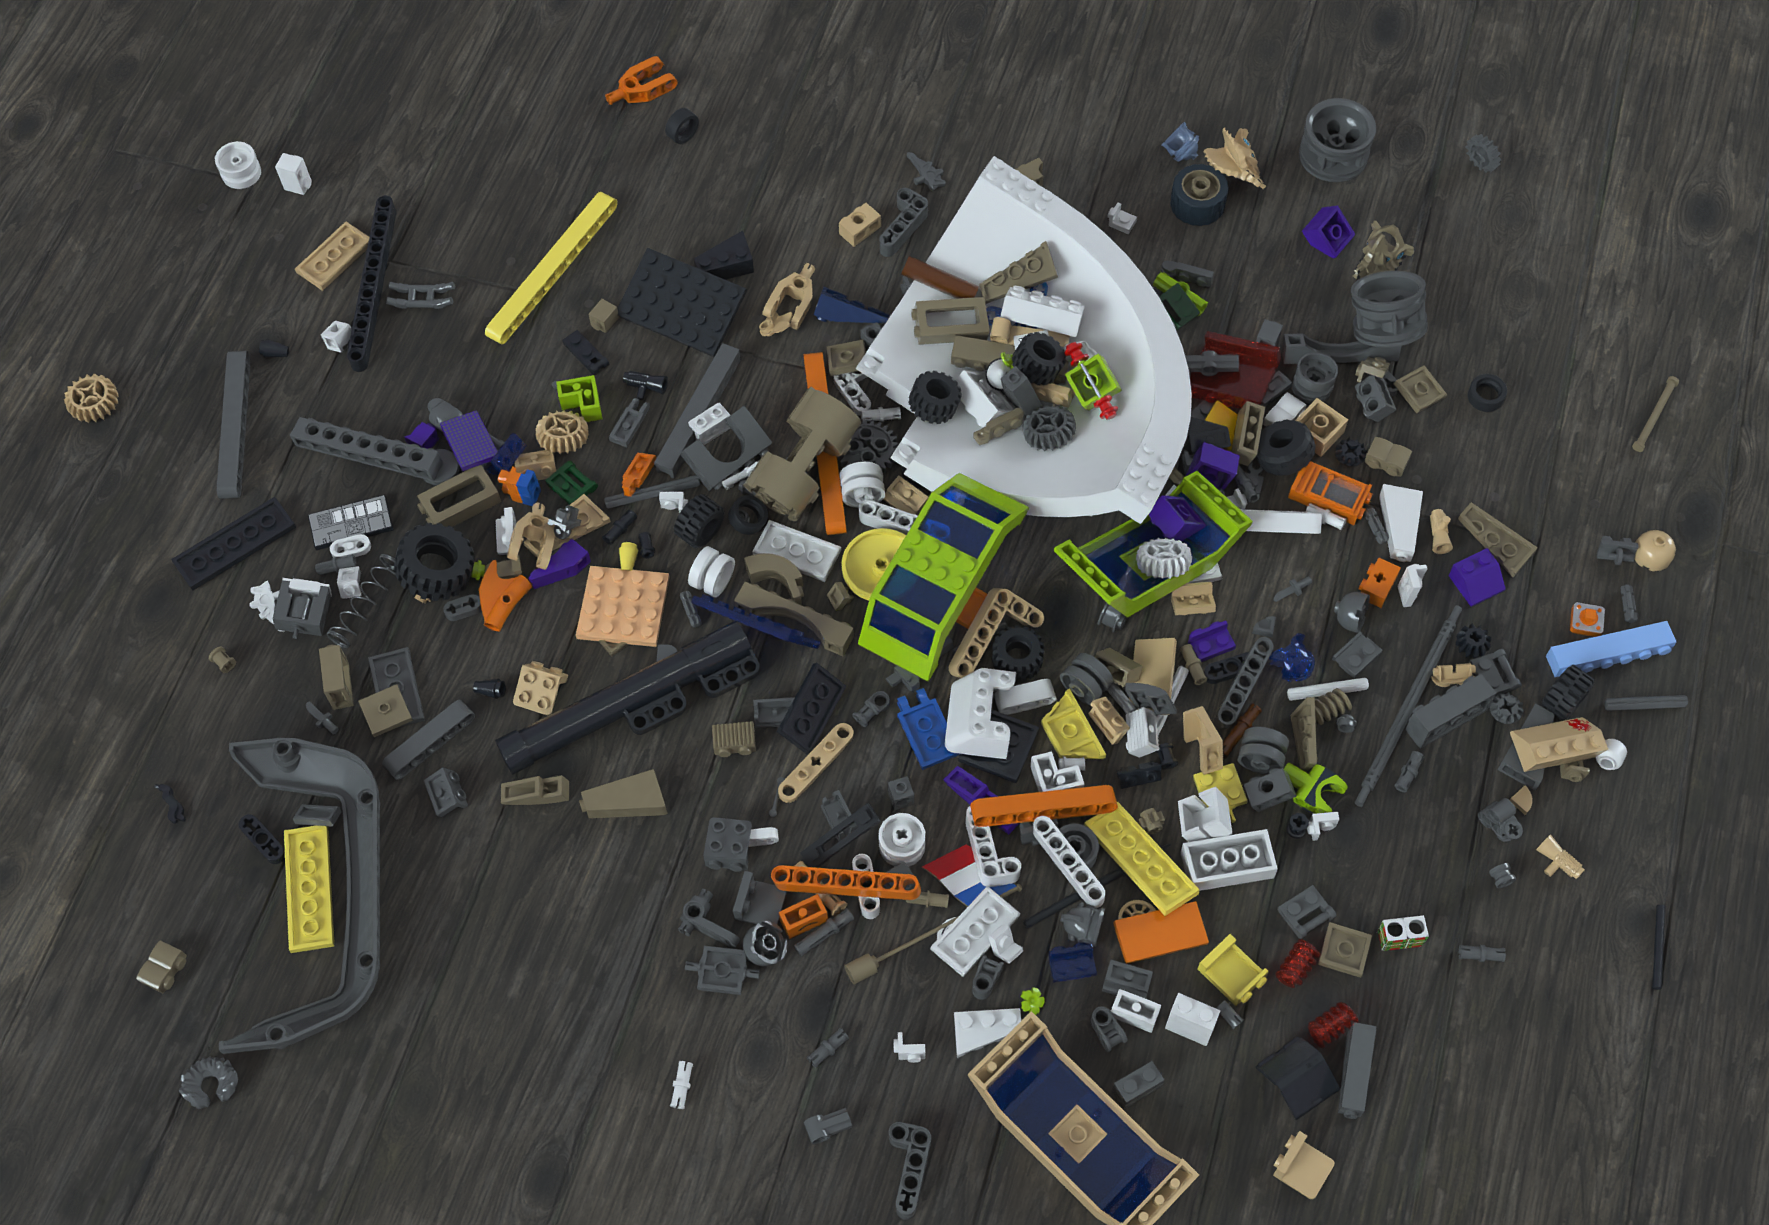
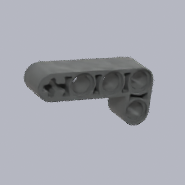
[879,188,928,257]
[889,1122,931,1220]

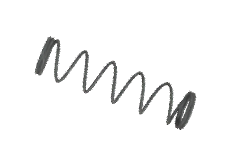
[327,554,396,648]

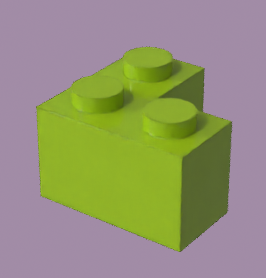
[556,375,603,422]

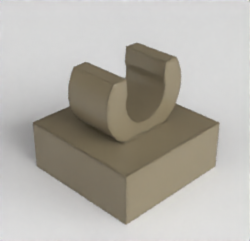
[827,582,854,611]

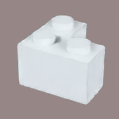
[1030,751,1084,792]

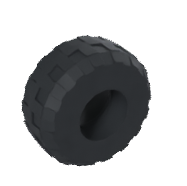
[1256,419,1316,476]

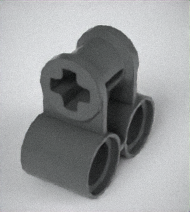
[1478,798,1523,842]

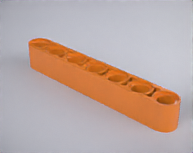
[970,785,1118,827]
[771,865,921,900]

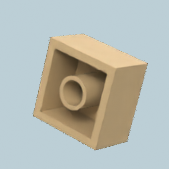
[1295,398,1348,457]

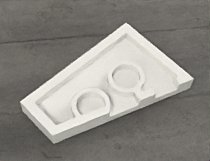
[954,1008,1021,1058]

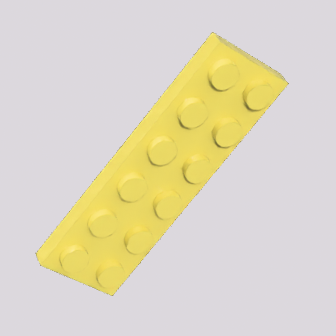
[1084,802,1199,916]
[284,825,334,953]

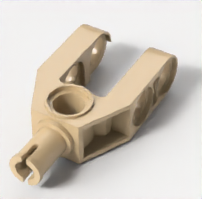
[762,263,815,330]
[507,503,555,570]

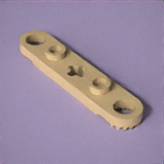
[778,723,854,803]

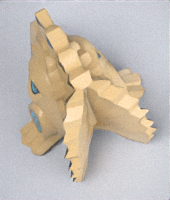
[1204,128,1266,189]

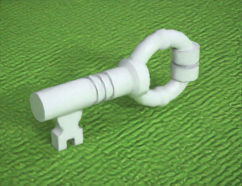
[722,461,759,490]

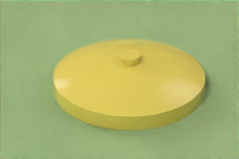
[842,528,920,601]

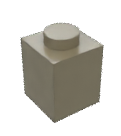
[589,299,619,333]

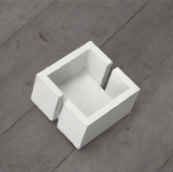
[1178,786,1232,842]

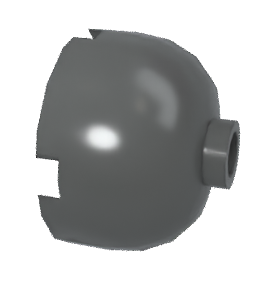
[1334,591,1370,633]
[743,921,787,966]

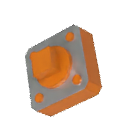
[1570,602,1605,637]

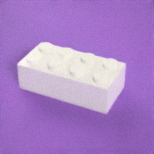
[1000,286,1085,337]
[1180,829,1278,891]

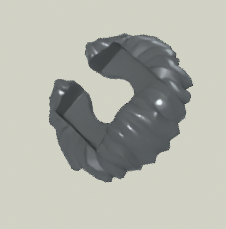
[179,1056,238,1109]

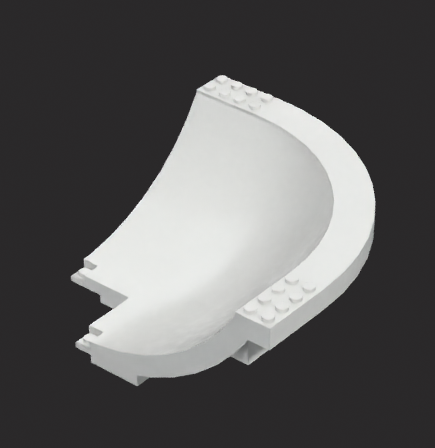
[856,156,1192,524]

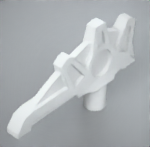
[250,580,284,632]

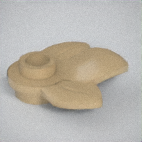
[759,312,793,336]

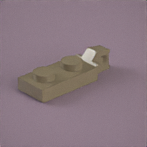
[973,407,1024,446]

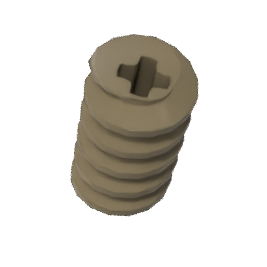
[1315,688,1352,728]

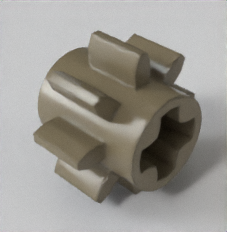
[1138,808,1165,835]

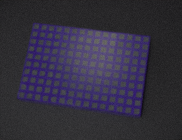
[440,410,499,471]

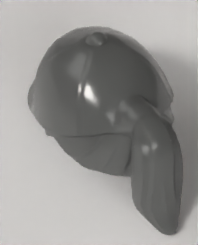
[428,398,463,432]

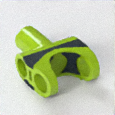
[1284,763,1348,814]

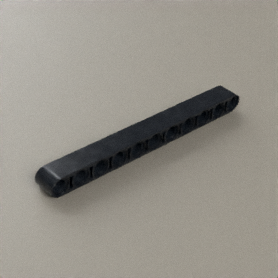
[347,195,396,372]

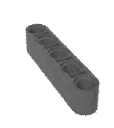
[1214,637,1273,729]
[382,700,475,780]

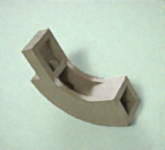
[744,553,804,605]

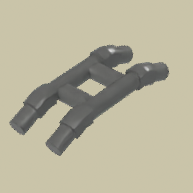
[386,282,455,309]

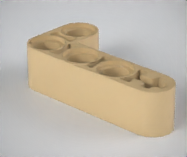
[990,317,1070,348]

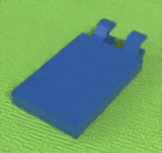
[897,688,960,770]

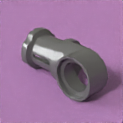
[852,691,890,727]

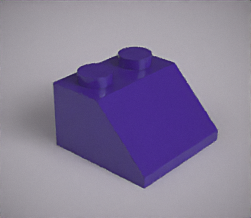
[1302,205,1355,258]
[1186,442,1240,490]
[1148,495,1206,541]
[1449,548,1506,607]

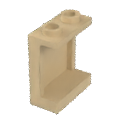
[1183,706,1223,775]

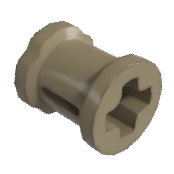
[209,647,236,673]

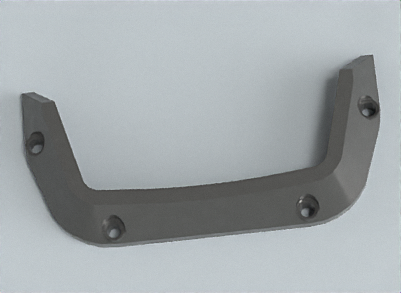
[219,738,380,1054]

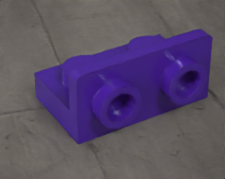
[1188,620,1236,662]

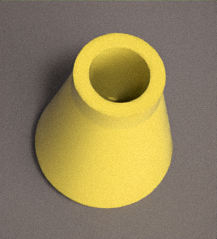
[619,542,639,571]

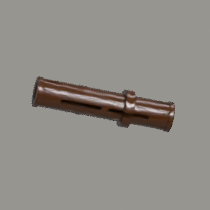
[1223,704,1262,759]

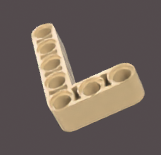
[949,588,1044,678]

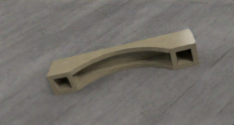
[734,582,854,656]

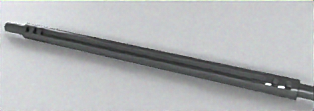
[1355,605,1462,807]

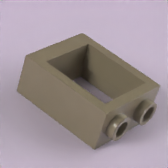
[319,645,354,710]

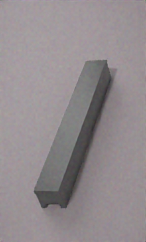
[654,343,741,479]

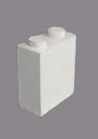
[1165,993,1220,1046]

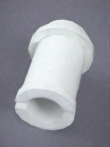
[1058,756,1085,771]

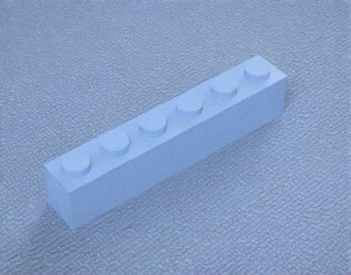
[1546,621,1676,677]

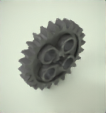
[837,419,899,473]

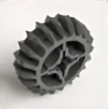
[1023,404,1076,452]

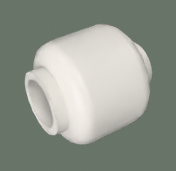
[1595,739,1627,770]

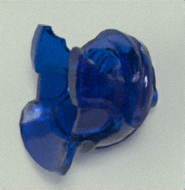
[1268,633,1315,683]

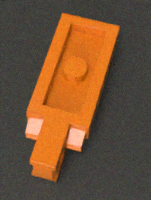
[622,453,656,496]

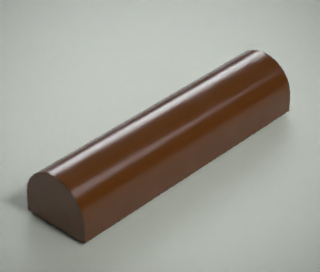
[901,256,979,299]

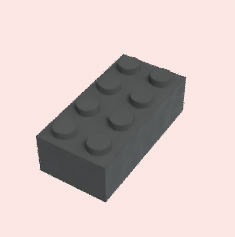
[1405,674,1496,749]

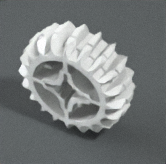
[1136,538,1192,579]

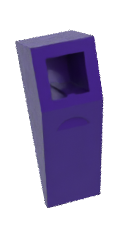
[529,539,591,589]

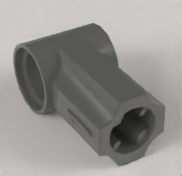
[804,1108,852,1144]

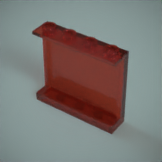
[1190,331,1281,409]

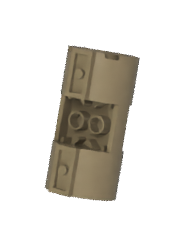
[743,387,861,521]

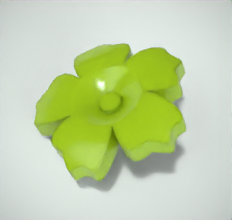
[1001,352,1014,369]
[1021,987,1045,1015]

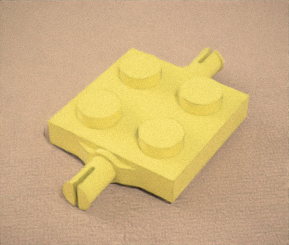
[1193,763,1247,823]

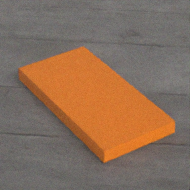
[1113,901,1209,964]

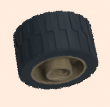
[1170,164,1229,226]

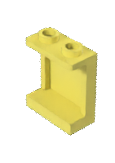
[1198,934,1269,1006]

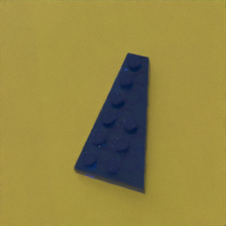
[691,594,820,649]

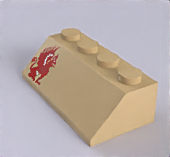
[1510,717,1608,772]

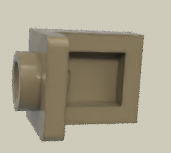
[1560,760,1590,782]

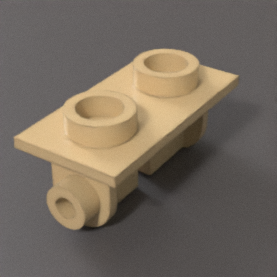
[1431,663,1476,687]

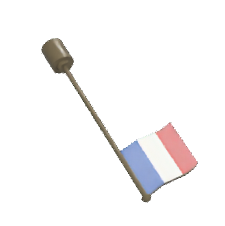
[844,845,1022,985]

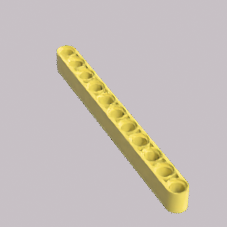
[485,192,617,344]

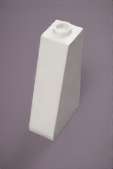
[1379,484,1423,562]

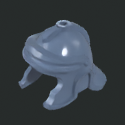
[1161,122,1199,162]

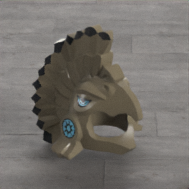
[1353,221,1414,280]

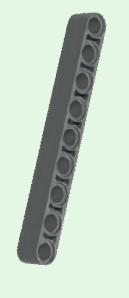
[217,351,250,499]

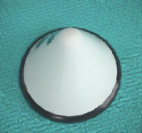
[985,358,1011,391]

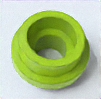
[471,560,485,580]

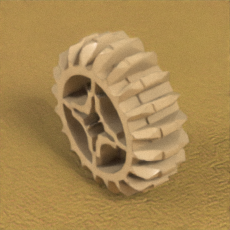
[64,373,119,423]
[536,410,589,454]

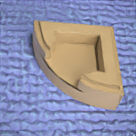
[1510,785,1532,815]

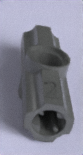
[1185,351,1239,376]

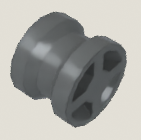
[1489,863,1517,888]

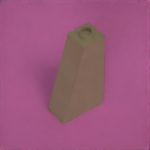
[579,769,667,818]

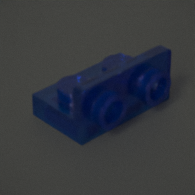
[487,433,527,475]
[1048,943,1097,983]

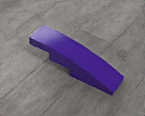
[943,766,1020,835]

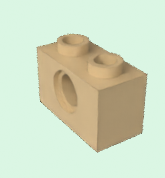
[839,203,881,247]

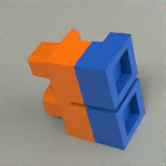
[498,466,541,506]

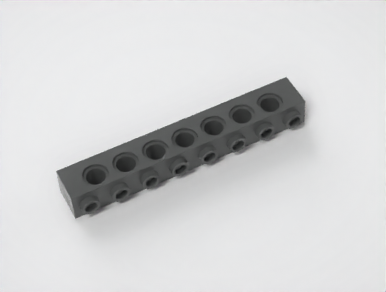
[290,417,443,481]

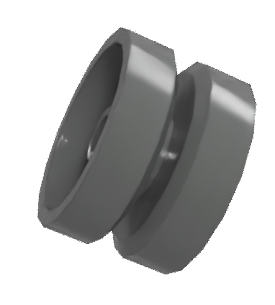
[1060,653,1113,705]
[1238,727,1289,774]

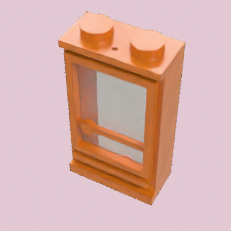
[1288,461,1373,525]

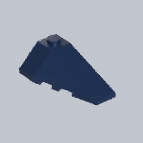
[814,287,891,323]

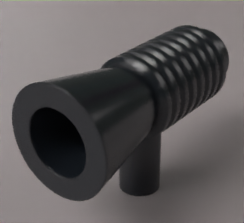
[623,371,668,400]

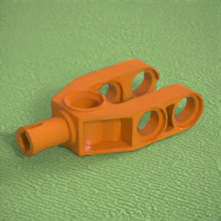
[605,56,678,105]

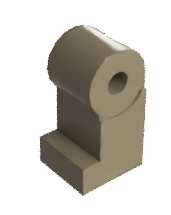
[485,555,524,579]

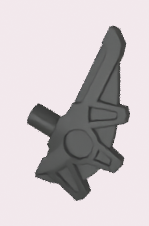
[907,152,946,191]

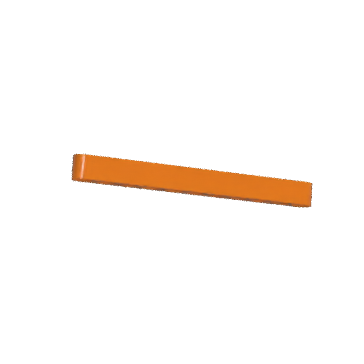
[804,352,846,535]

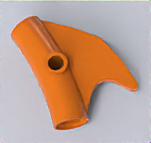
[479,560,532,632]

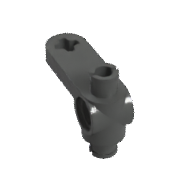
[678,888,740,949]

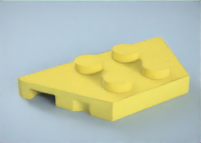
[1041,689,1106,759]

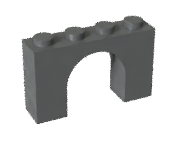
[680,406,772,491]

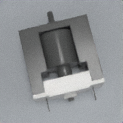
[272,576,332,639]

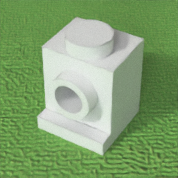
[321,321,352,352]

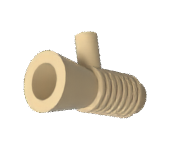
[1430,509,1453,554]
[1536,834,1585,879]

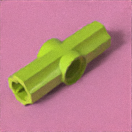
[1153,272,1208,316]

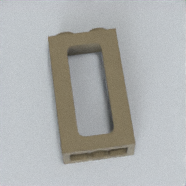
[911,297,990,345]
[417,465,501,527]

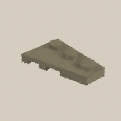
[1290,697,1318,772]

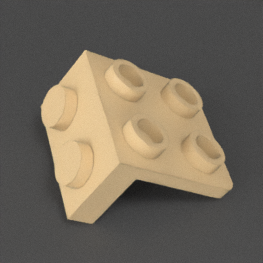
[513,661,568,715]
[1273,1131,1335,1199]

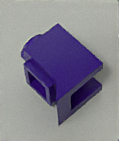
[404,422,439,449]

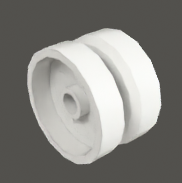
[215,141,261,189]
[840,462,885,508]
[688,546,735,598]
[879,813,925,867]

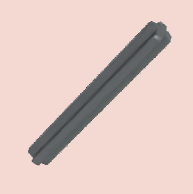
[604,475,700,509]

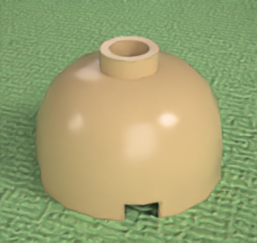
[1634,530,1676,571]

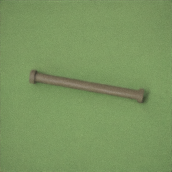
[1632,376,1679,452]

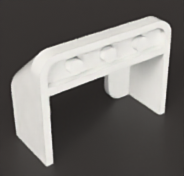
[945,668,1016,759]

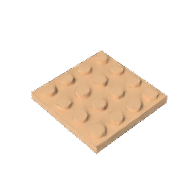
[576,566,670,647]

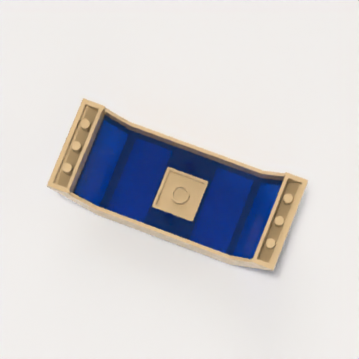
[968,1011,1199,1225]

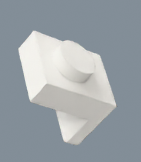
[894,1032,925,1063]

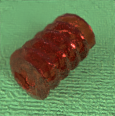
[1275,939,1321,988]
[1308,1002,1359,1048]

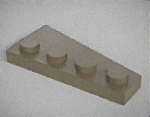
[979,241,1058,304]

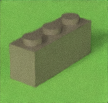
[1231,401,1265,466]

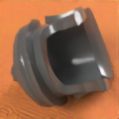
[1060,902,1105,947]

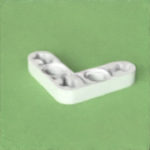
[834,372,871,416]

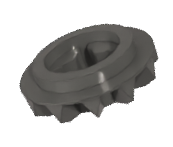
[1490,692,1524,724]

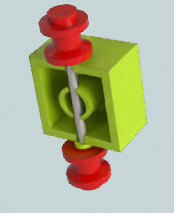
[1064,342,1122,420]

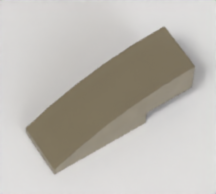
[501,775,569,805]

